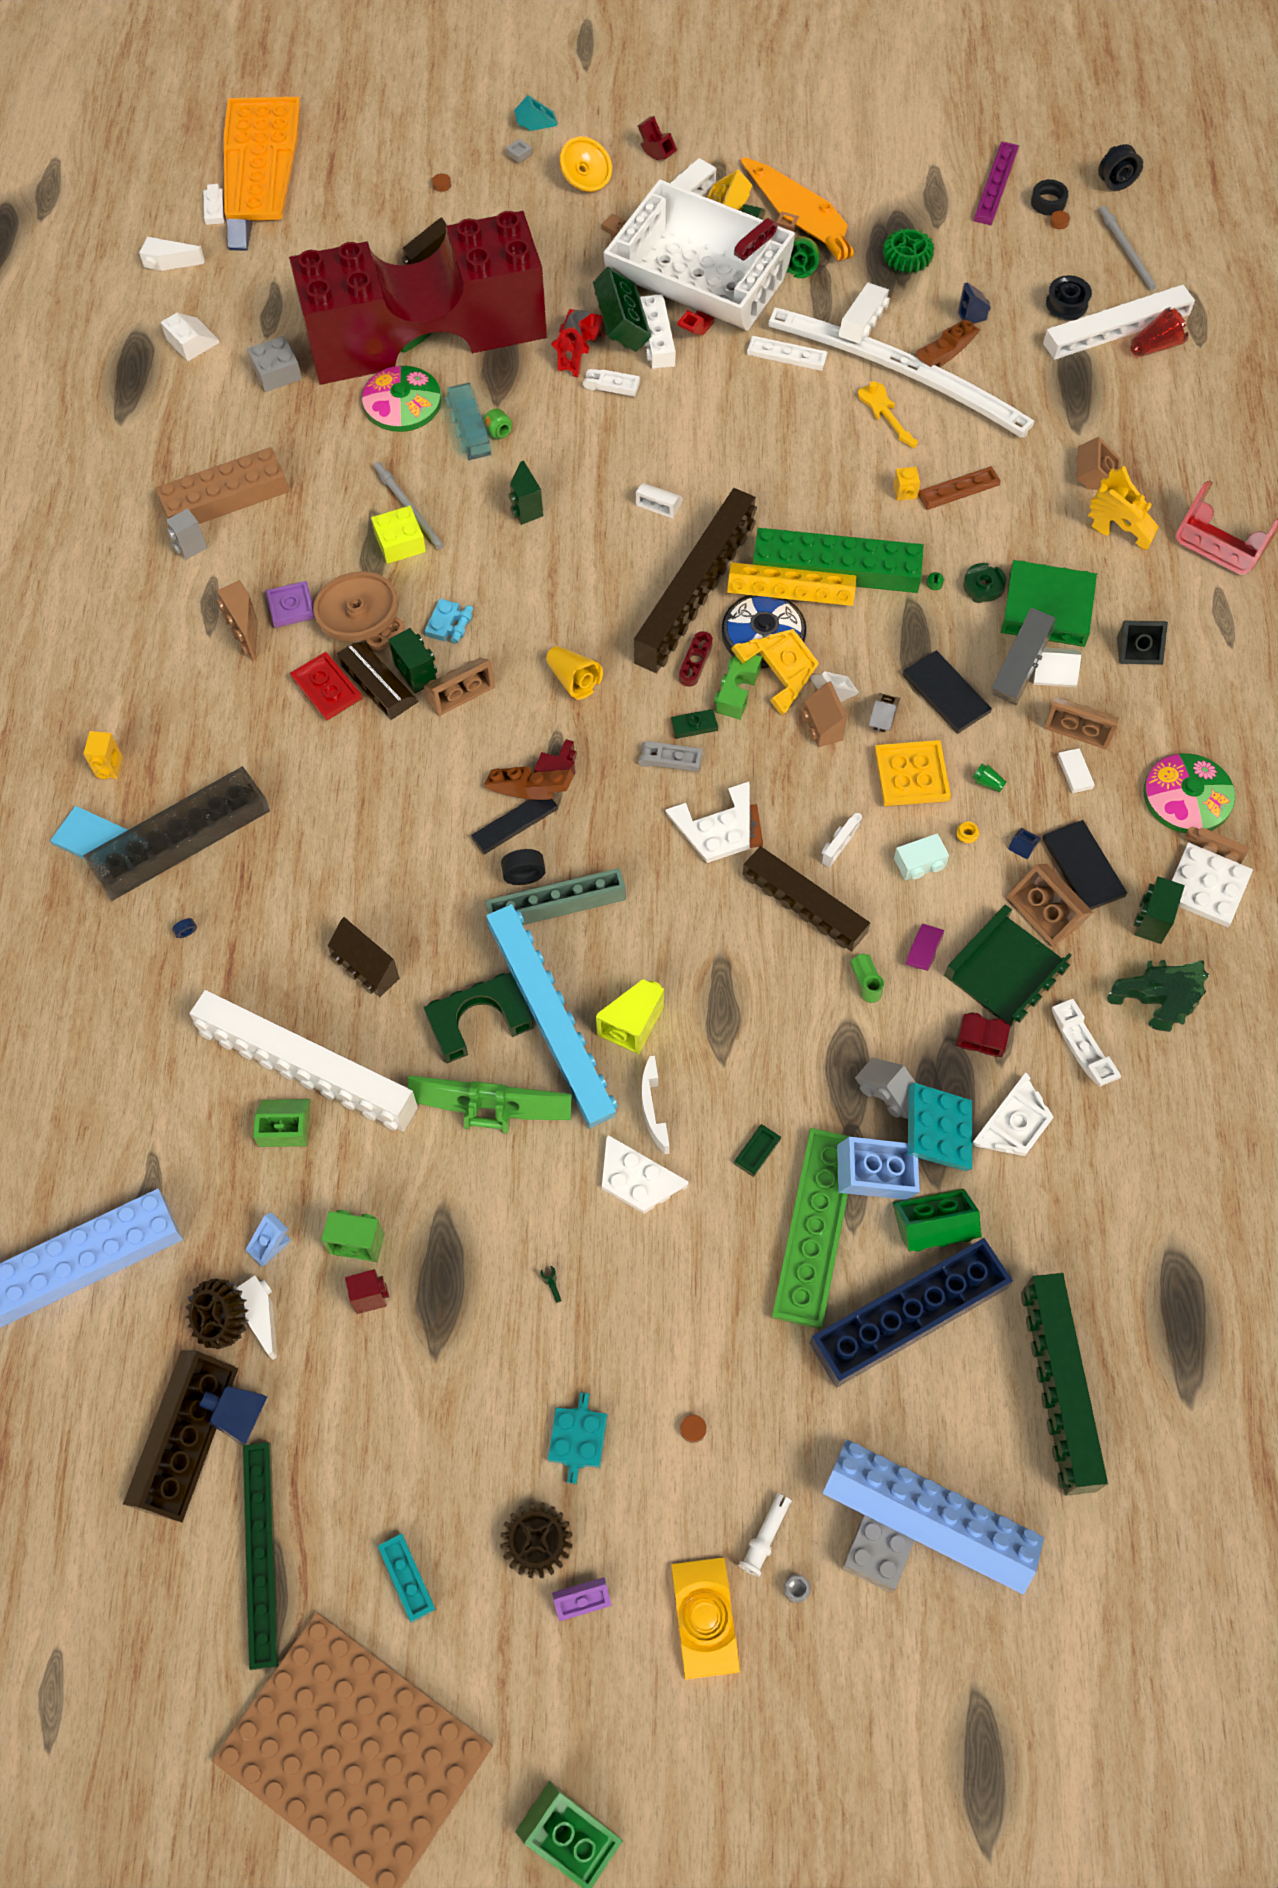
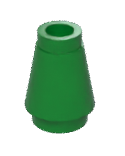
[972,763,1007,793]

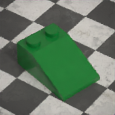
[515,1781,623,1888]

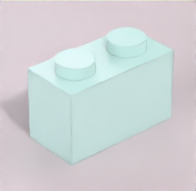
[894,833,949,881]

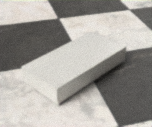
[1057,748,1095,793]

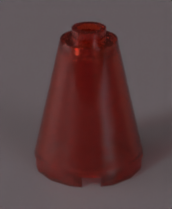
[1130,307,1189,357]

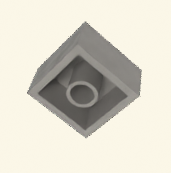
[247,336,302,392]
[842,1515,914,1593]

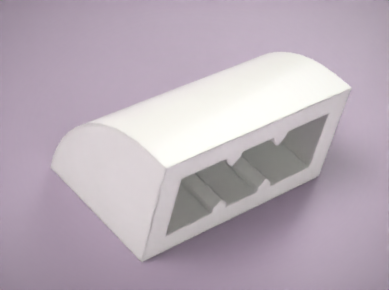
[636,483,683,519]

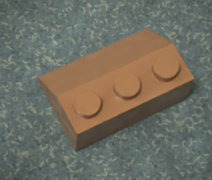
[424,657,495,716]
[1044,697,1119,750]
[1006,864,1093,946]

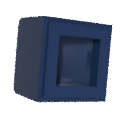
[1008,828,1041,859]

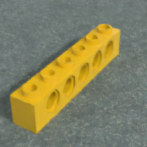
[727,562,856,606]

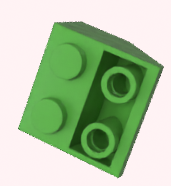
[253,1099,311,1147]

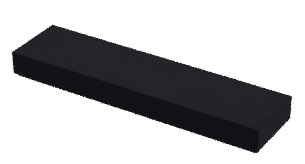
[471,798,558,855]

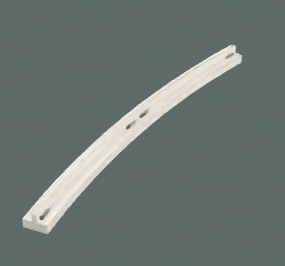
[769,307,1034,438]

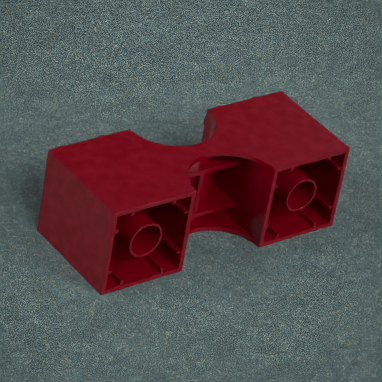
[289,211,547,385]

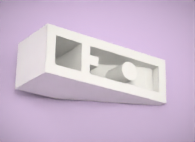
[139,237,205,271]
[236,1276,277,1360]

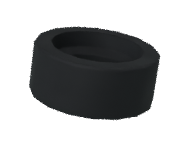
[1031,179,1069,216]
[501,849,546,885]

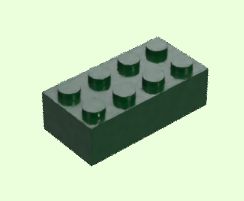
[592,266,652,352]

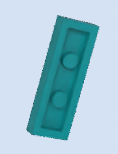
[377,1533,436,1623]

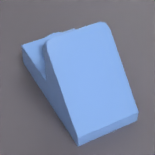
[246,1212,290,1267]

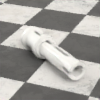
[738,1493,792,1577]

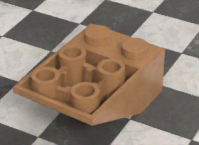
[217,580,258,661]

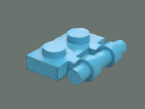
[424,599,473,643]

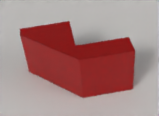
[677,310,714,335]

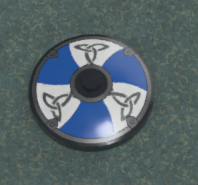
[722,595,807,668]

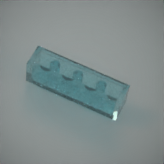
[445,382,492,461]

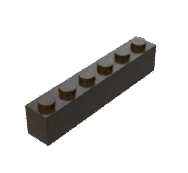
[743,846,870,952]

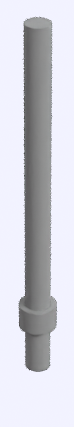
[1099,205,1157,291]
[374,462,444,550]

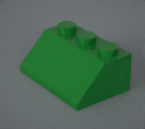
[893,1189,982,1252]

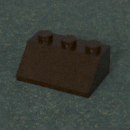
[328,917,400,997]

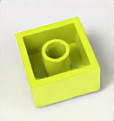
[371,506,426,564]

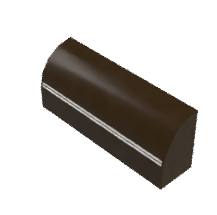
[337,642,418,720]

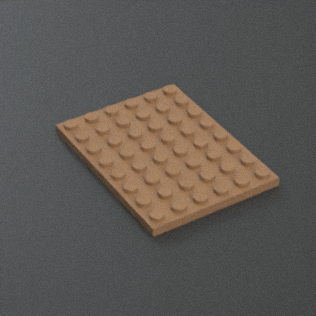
[212,1613,493,1888]

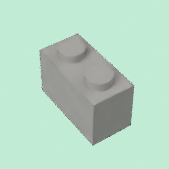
[166,508,207,560]

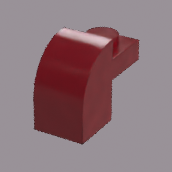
[637,116,677,160]
[534,739,577,775]

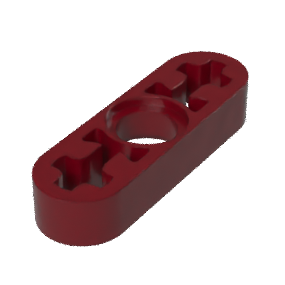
[734,218,778,261]
[679,631,713,687]

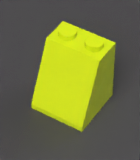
[596,979,664,1055]

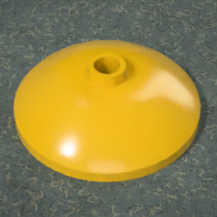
[559,137,612,192]

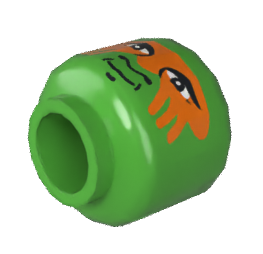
[483,408,512,439]

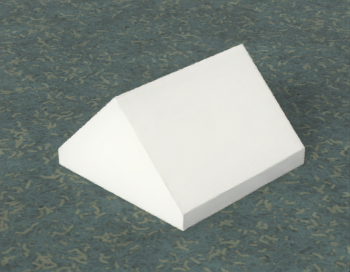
[1033,647,1081,687]

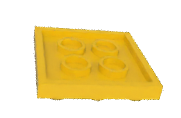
[874,740,951,806]

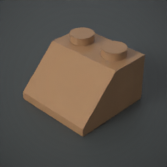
[1076,437,1121,490]
[801,681,847,747]

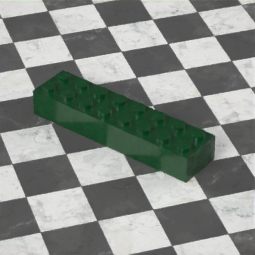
[1021,1273,1108,1496]

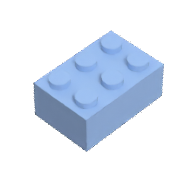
[837,1137,920,1200]

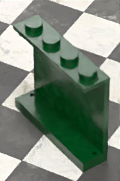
[944,904,1072,1028]

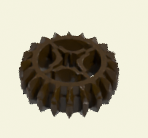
[185,1278,249,1349]
[500,1503,573,1579]

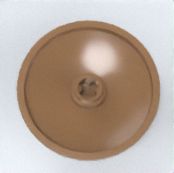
[313,571,399,642]

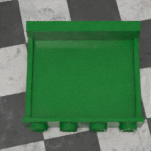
[1001,560,1097,647]

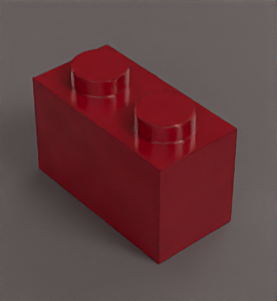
[345,1269,389,1314]

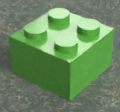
[321,1210,385,1263]

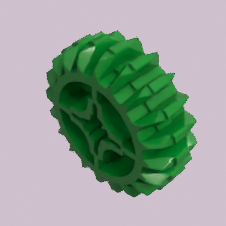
[883,227,934,274]

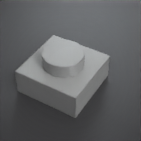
[506,139,532,163]

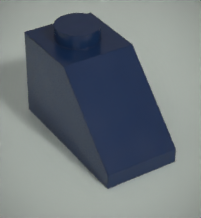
[958,282,990,324]

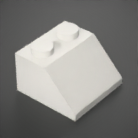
[161,313,220,362]

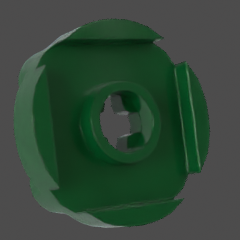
[963,563,1006,603]

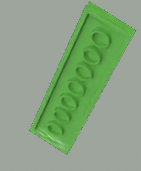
[772,1128,850,1330]

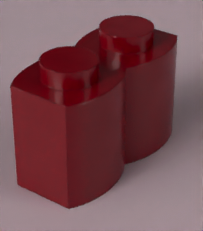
[956,1012,1010,1057]

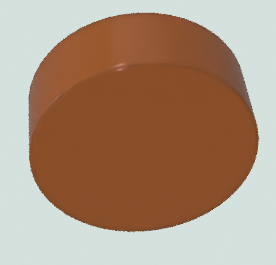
[432,173,451,192]
[1050,211,1070,229]
[680,1415,707,1443]

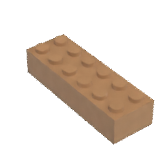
[155,447,289,524]

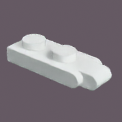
[204,184,225,225]
[821,813,862,868]

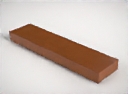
[918,466,1001,510]

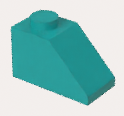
[514,95,558,131]

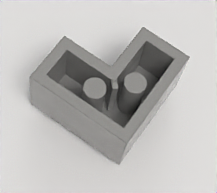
[855,1058,916,1119]

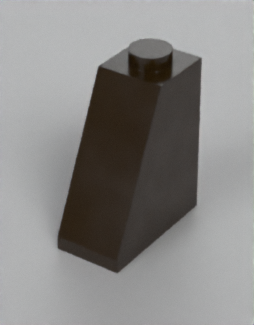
[402,218,447,265]

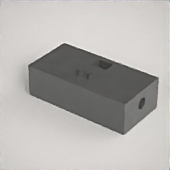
[992,608,1055,705]

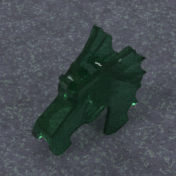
[1107,960,1209,1032]

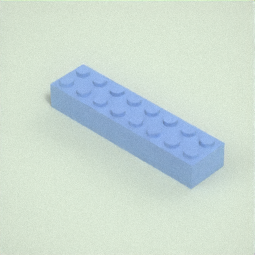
[0,1189,183,1328]
[822,1439,1044,1595]

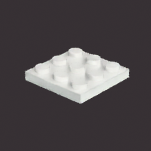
[1171,842,1253,928]

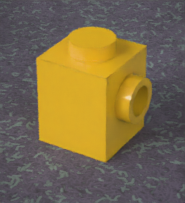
[893,467,920,501]

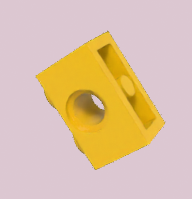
[83,731,123,779]

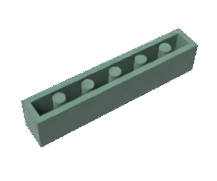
[485,868,626,925]

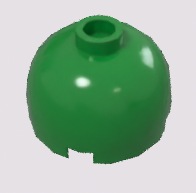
[786,237,820,278]

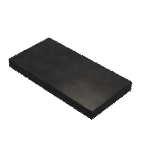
[903,650,992,734]
[1042,820,1127,910]

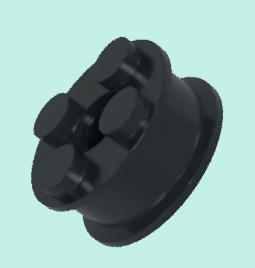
[1098,144,1143,191]
[1046,275,1092,320]

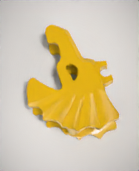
[1088,466,1159,550]

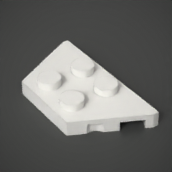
[972,1073,1053,1156]
[602,1135,689,1214]

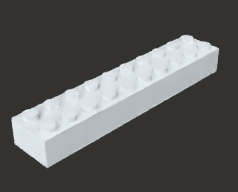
[189,990,418,1132]

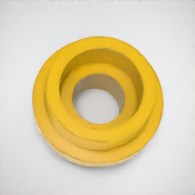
[956,822,979,844]

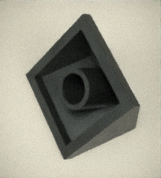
[1117,620,1168,665]

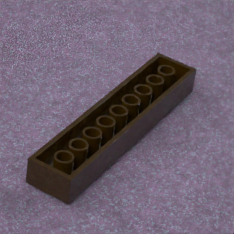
[634,487,757,674]

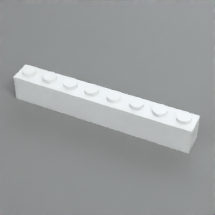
[1043,285,1195,360]

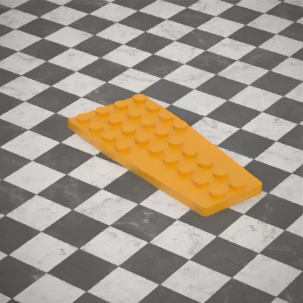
[224,97,301,220]

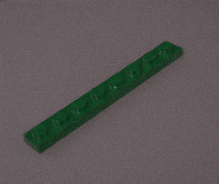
[243,1442,279,1671]

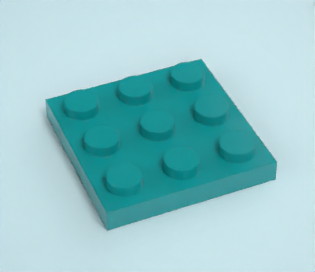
[908,1083,972,1171]

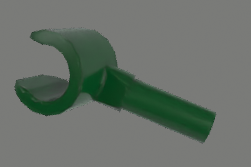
[541,1266,562,1303]

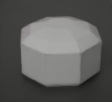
[784,1575,810,1603]

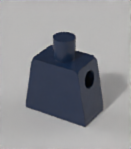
[199,1386,267,1445]

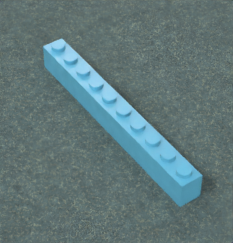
[486,904,618,1129]

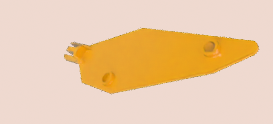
[741,157,854,261]

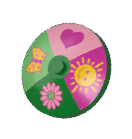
[362,366,442,432]
[1143,753,1235,834]

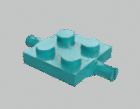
[548,1392,608,1485]

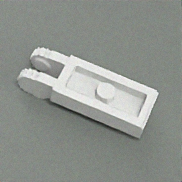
[583,369,640,397]

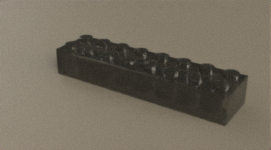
[83,766,270,902]

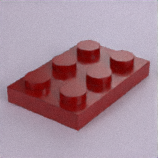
[290,652,362,721]

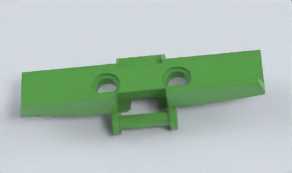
[408,1075,572,1134]

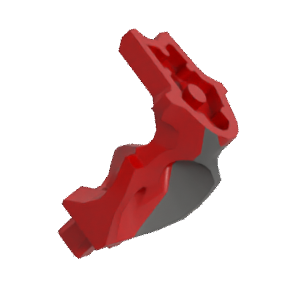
[551,309,604,377]

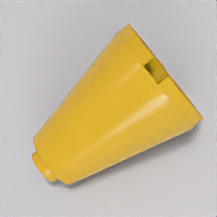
[546,646,603,700]

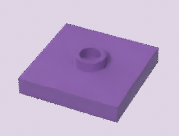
[265,581,315,628]

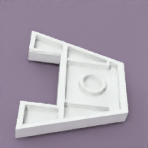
[665,782,750,863]

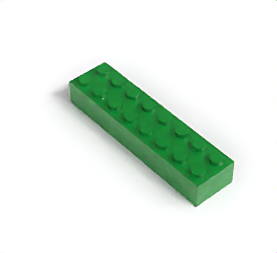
[753,527,924,593]

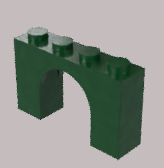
[424,972,534,1064]

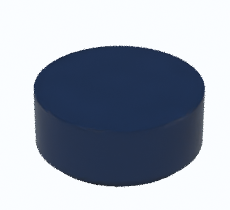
[172,918,197,938]

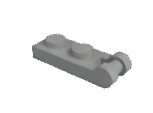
[638,741,702,772]

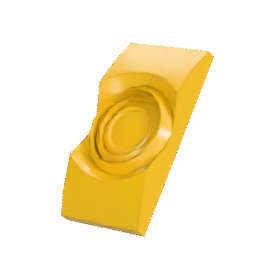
[671,1557,740,1680]

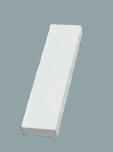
[747,336,828,371]

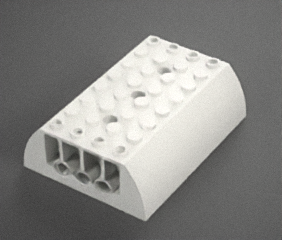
[603,179,795,331]

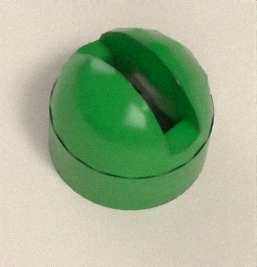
[926,572,944,590]

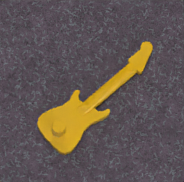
[857,381,918,448]

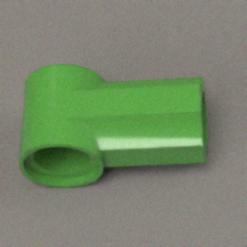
[850,953,884,1003]

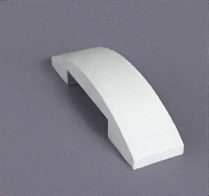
[1052,999,1121,1087]
[642,1056,669,1154]

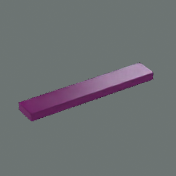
[974,141,1019,226]

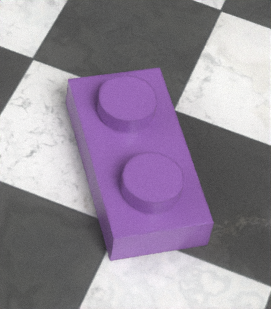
[552,1577,612,1621]

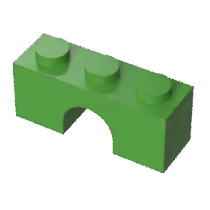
[714,655,762,720]

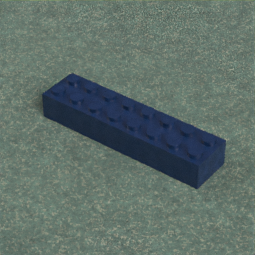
[809,1238,1013,1388]

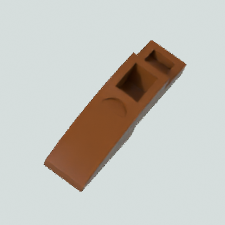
[915,320,980,367]
[484,766,574,800]

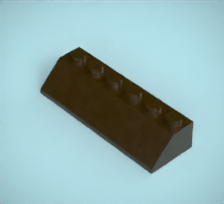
[123,1350,239,1523]

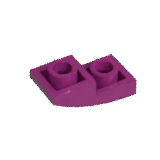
[906,923,944,971]

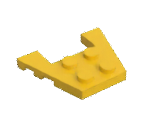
[731,629,819,716]

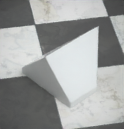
[810,671,859,702]

